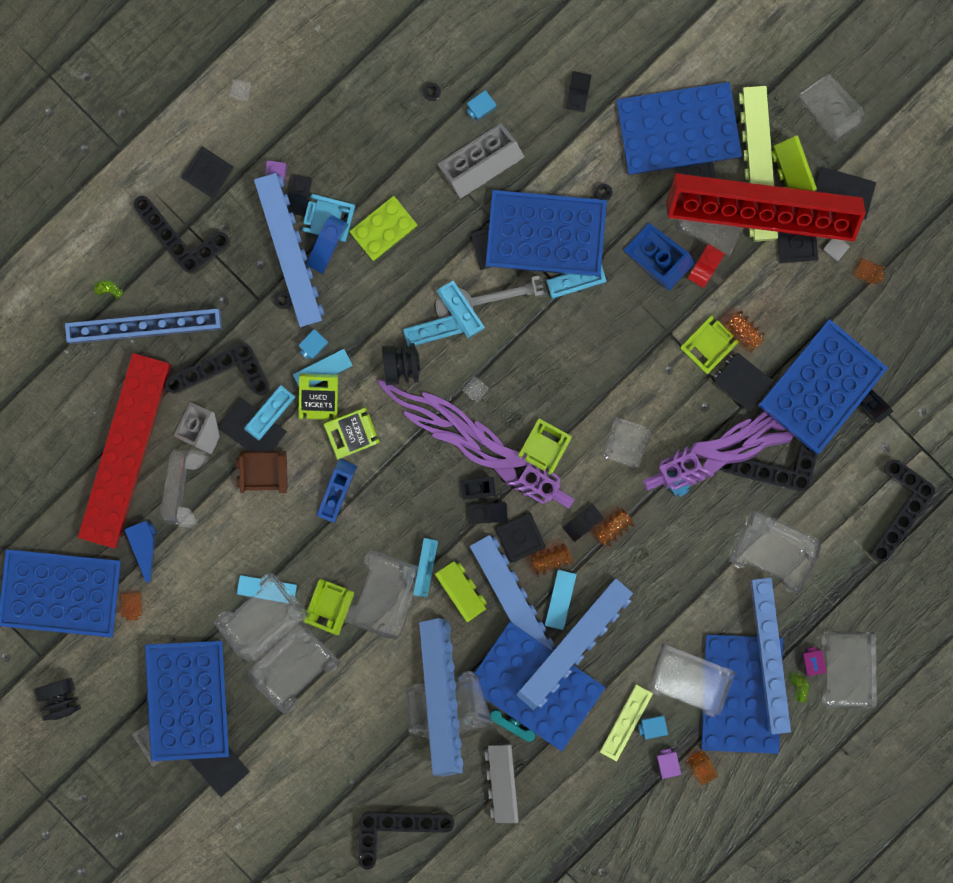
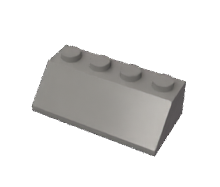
[437,123,524,199]
[484,742,519,823]

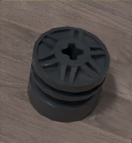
[382,342,421,386]
[33,677,82,721]

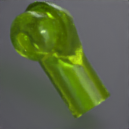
[94,281,124,299]
[791,675,810,703]

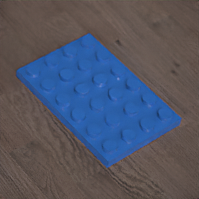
[616,82,742,175]
[486,190,607,277]
[758,319,888,455]
[0,549,121,638]
[466,622,606,751]
[701,635,783,754]
[145,641,229,762]

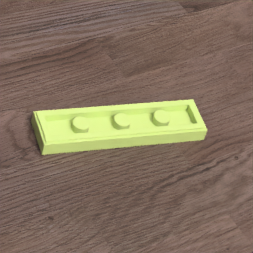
[600,684,653,761]

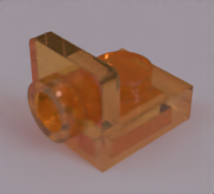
[854,258,886,286]
[121,592,143,621]
[688,751,718,785]

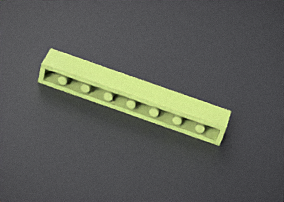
[739,86,778,242]

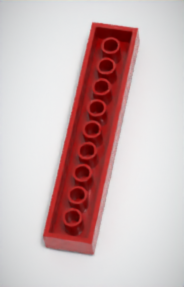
[666,173,866,242]
[78,353,172,549]

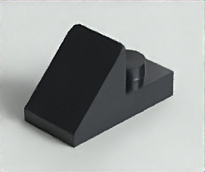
[566,71,591,112]
[287,175,313,217]
[859,389,893,424]
[461,477,496,500]
[469,503,508,524]
[562,503,604,542]

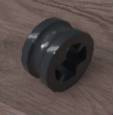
[424,83,441,102]
[595,184,613,201]
[274,292,292,309]

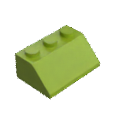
[771,135,817,191]
[435,561,487,622]

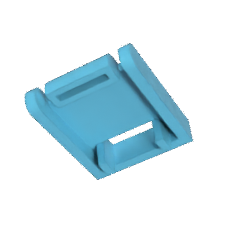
[301,194,355,243]

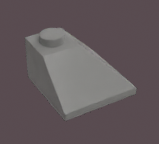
[174,402,220,454]

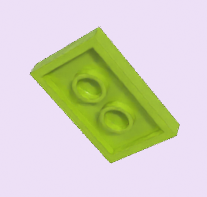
[349,196,418,262]

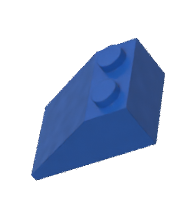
[624,223,695,291]

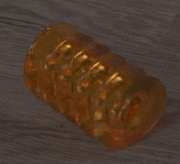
[724,310,765,353]
[592,507,635,547]
[531,543,574,578]

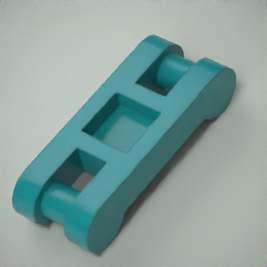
[490,709,535,742]

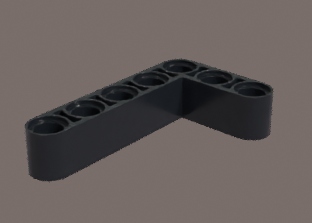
[134,196,230,274]
[165,343,270,396]
[719,442,817,491]
[871,460,935,562]
[359,811,455,870]

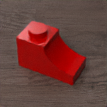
[687,244,725,289]

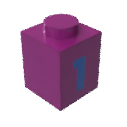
[801,647,827,676]

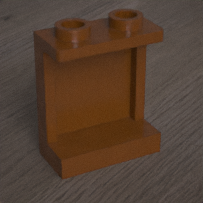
[236,451,288,493]

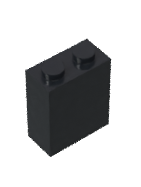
[712,353,774,412]

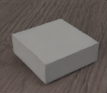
[823,239,850,262]

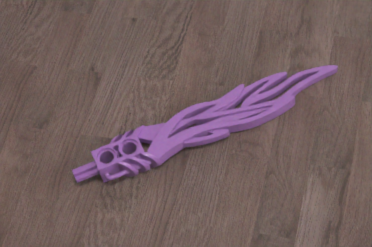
[378,379,575,509]
[643,412,795,491]

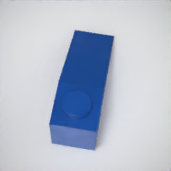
[306,215,349,274]
[317,459,358,523]
[125,521,156,583]

